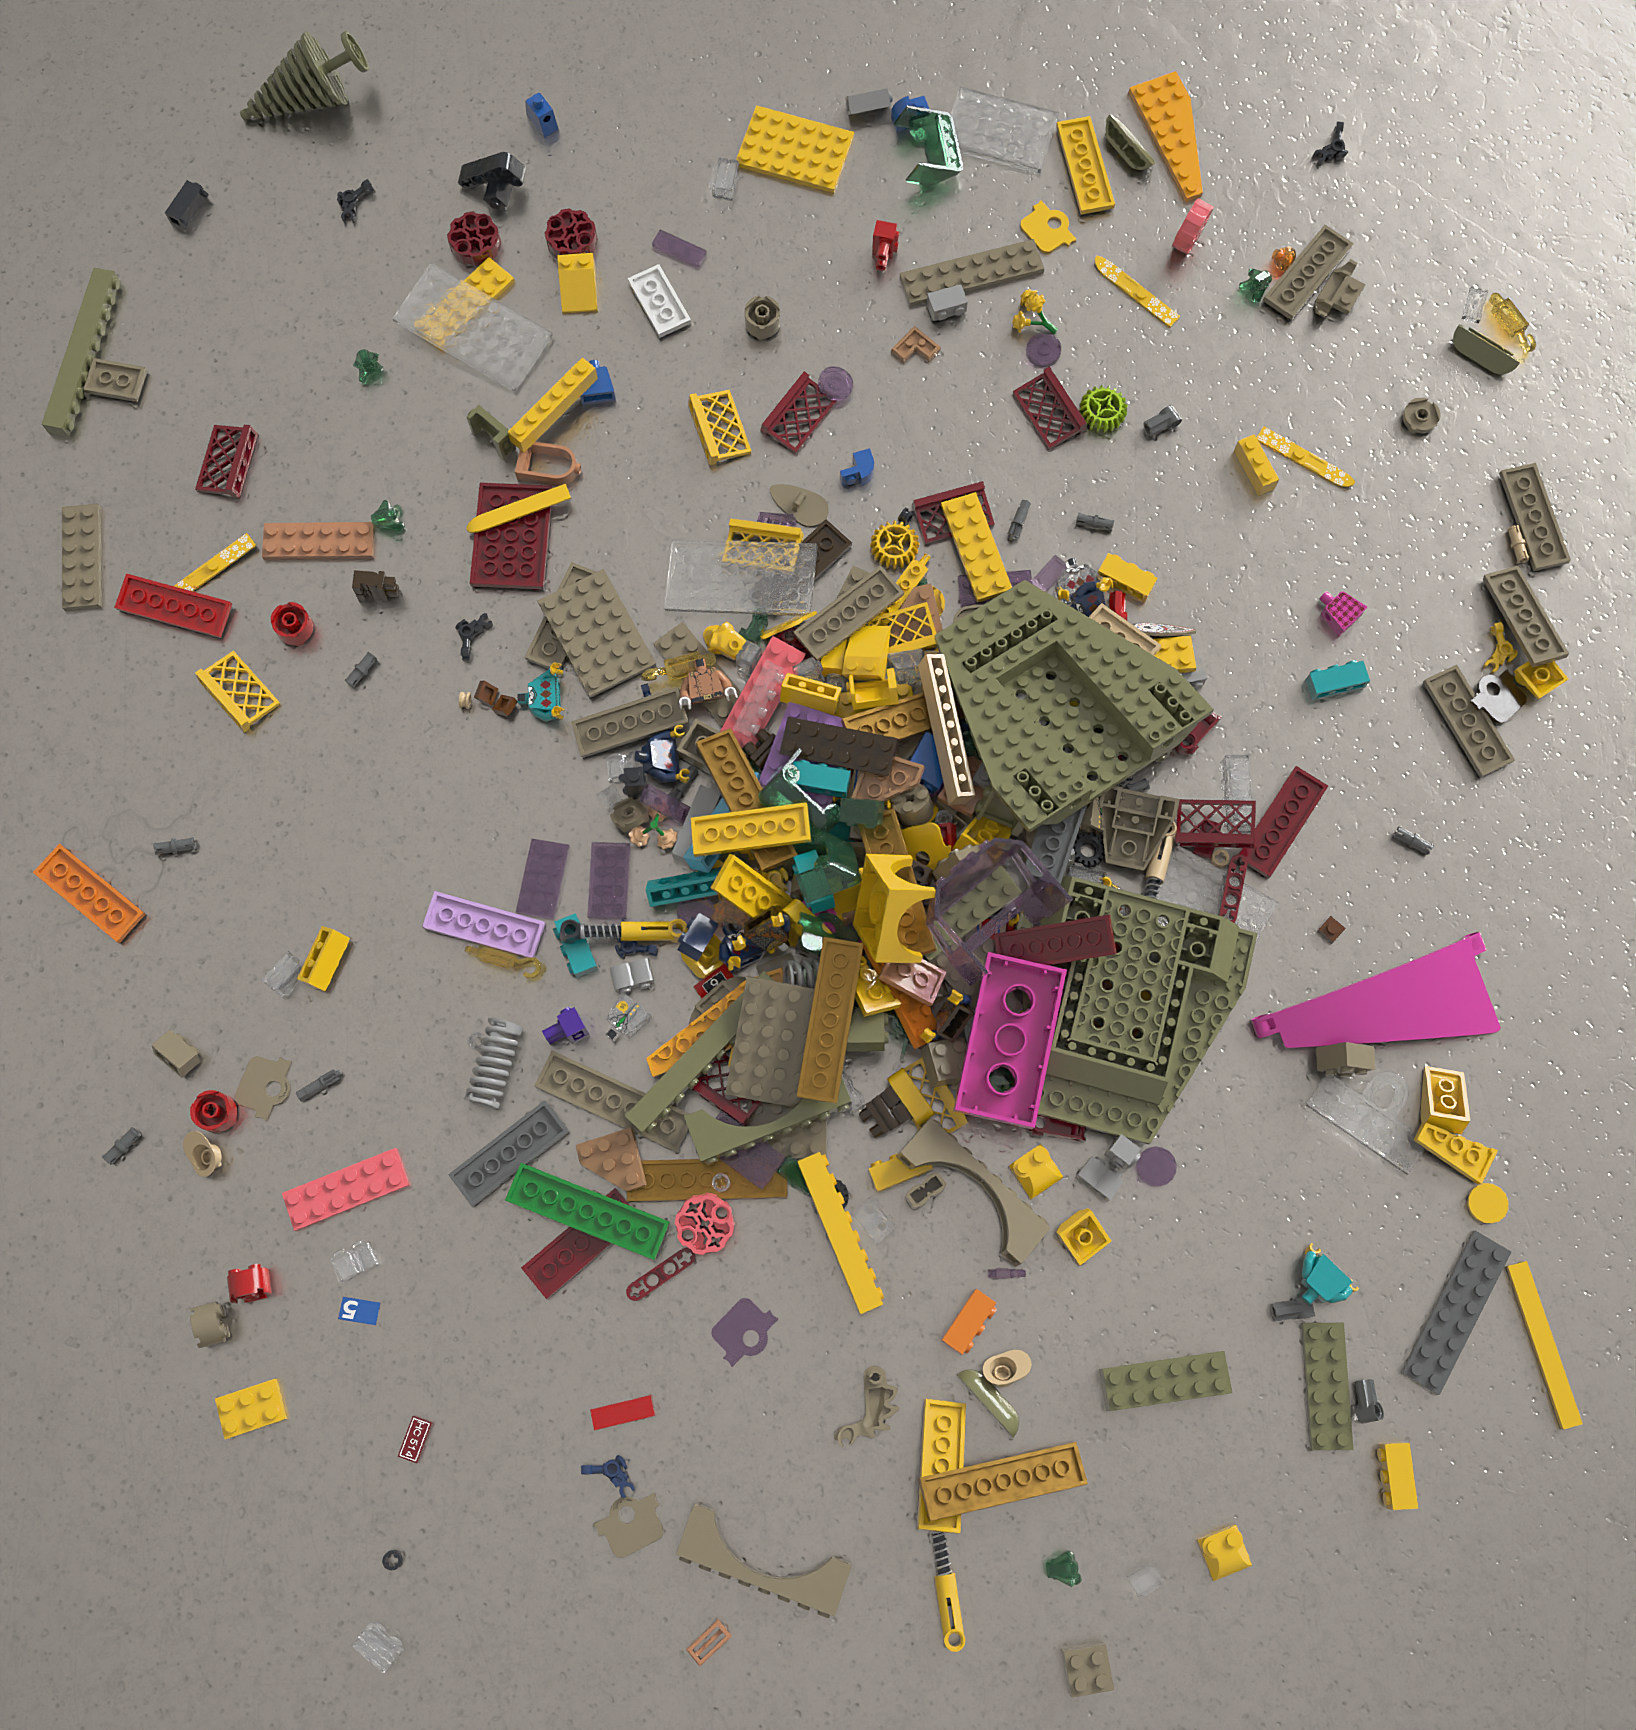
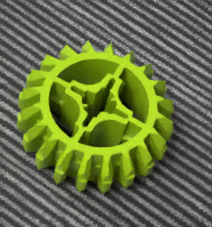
[1079,385,1128,433]

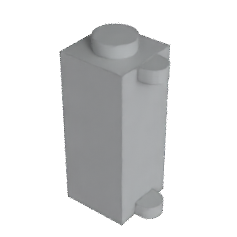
[845,88,893,115]

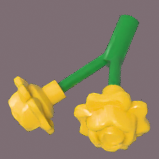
[1012,289,1058,334]

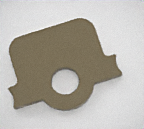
[235,1056,292,1121]
[593,1493,663,1558]

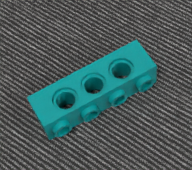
[645,867,722,907]

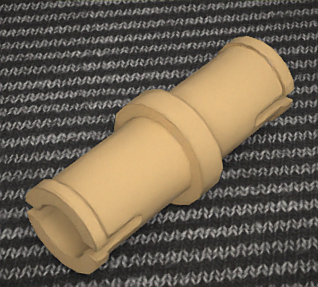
[1507,525,1529,563]

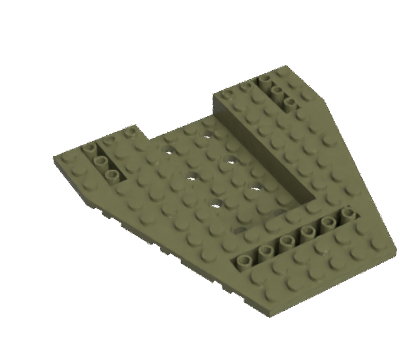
[934,580,1214,833]
[1016,876,1258,1145]

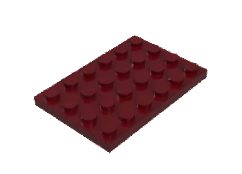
[469,482,553,590]

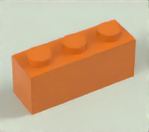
[941,1289,997,1355]

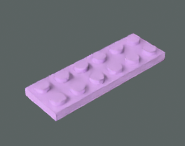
[422,891,546,960]

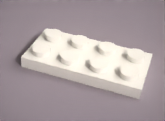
[628,264,691,338]

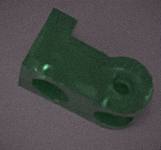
[738,610,768,648]

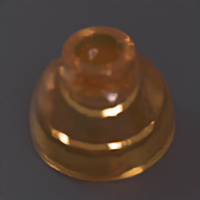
[1272,247,1296,272]

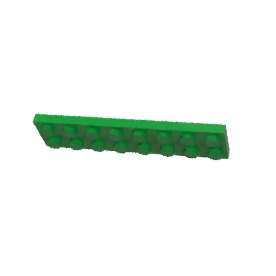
[505,1163,670,1261]

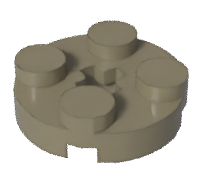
[1403,398,1441,433]
[610,797,649,832]

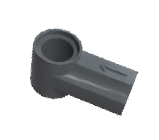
[1143,405,1182,437]
[1272,1297,1315,1321]
[1355,1379,1384,1424]

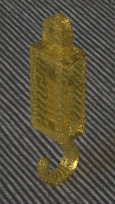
[1489,293,1536,352]
[641,651,716,682]
[464,945,542,979]

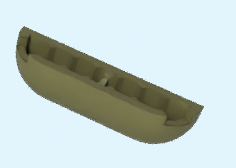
[1105,114,1155,170]
[1453,324,1520,374]
[956,1369,1019,1438]

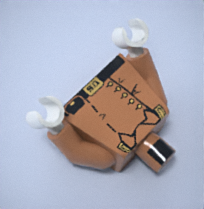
[679,658,738,710]

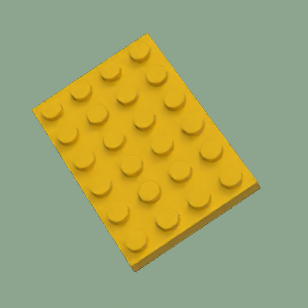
[735,105,854,193]

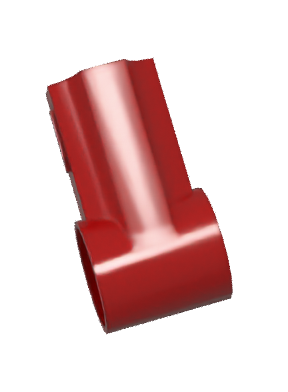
[1109,591,1127,621]

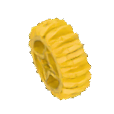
[870,520,920,570]

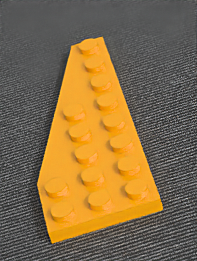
[1129,71,1203,202]
[646,967,783,1077]

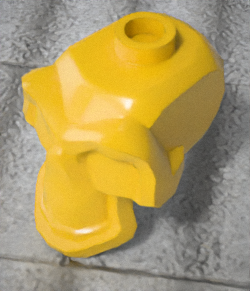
[703,621,747,660]

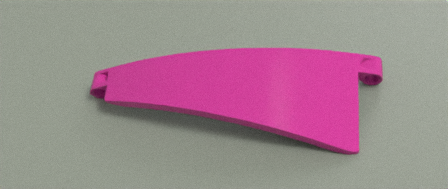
[1251,932,1501,1048]

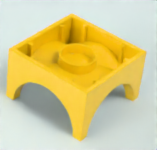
[853,854,936,963]

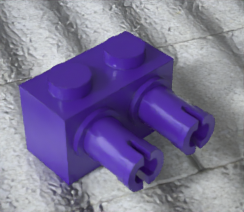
[542,1007,590,1044]

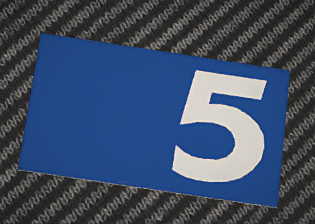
[338,1297,380,1325]

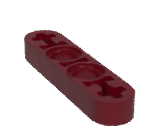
[1218,854,1248,923]
[626,1248,696,1301]

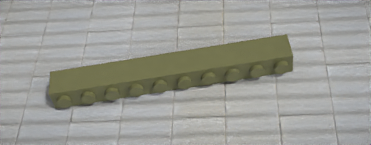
[41,268,120,437]
[625,971,774,1134]

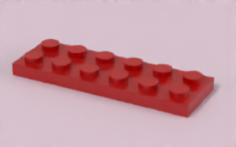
[114,573,232,638]

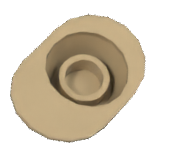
[183,1131,222,1177]
[983,1350,1032,1388]

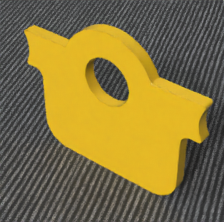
[1020,200,1076,253]
[760,611,817,639]
[901,823,951,870]

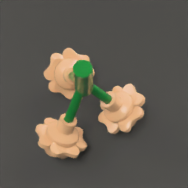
[628,800,678,850]

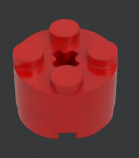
[270,602,314,646]
[190,1090,237,1133]
[227,1264,272,1303]

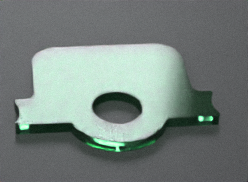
[797,912,858,955]

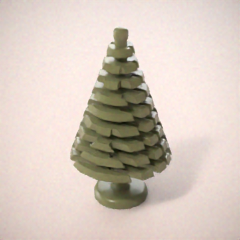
[240,30,369,121]

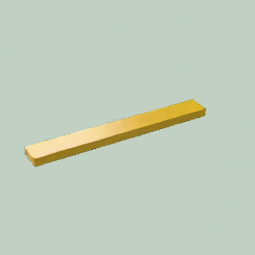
[1505,1261,1583,1430]

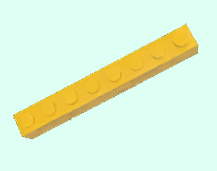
[797,1152,884,1314]

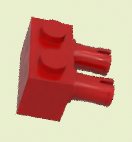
[872,220,900,271]

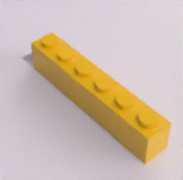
[508,357,598,452]

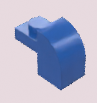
[891,96,930,132]
[840,448,874,486]

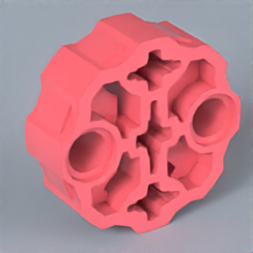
[1172,199,1214,255]
[675,1192,735,1255]

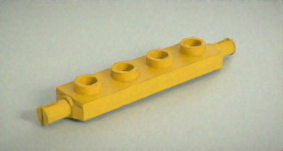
[873,553,931,626]

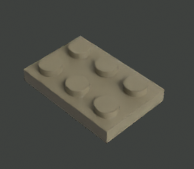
[83,358,147,402]

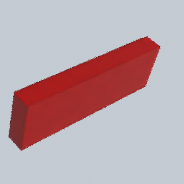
[590,1395,655,1430]

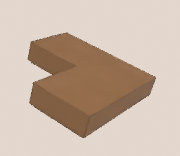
[891,326,941,363]

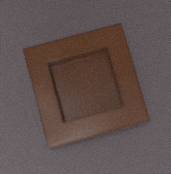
[474,680,498,706]
[492,695,518,716]
[1317,916,1346,944]

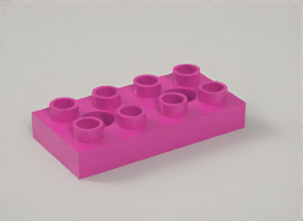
[953,952,1067,1129]

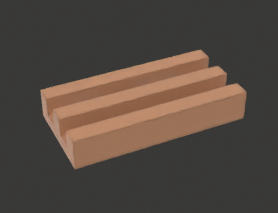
[686,1619,732,1666]

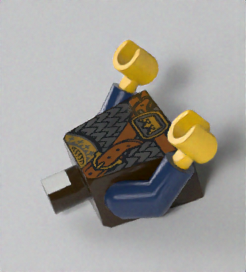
[732,905,791,951]
[920,989,975,1043]

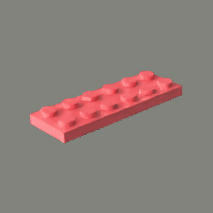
[720,636,806,748]
[282,1148,410,1231]

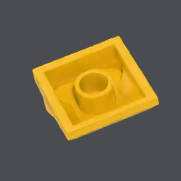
[1514,661,1569,700]
[680,933,724,979]
[1008,1144,1064,1200]
[1056,1208,1111,1266]
[1196,1524,1252,1581]

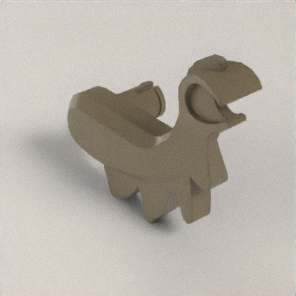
[834,1366,900,1448]

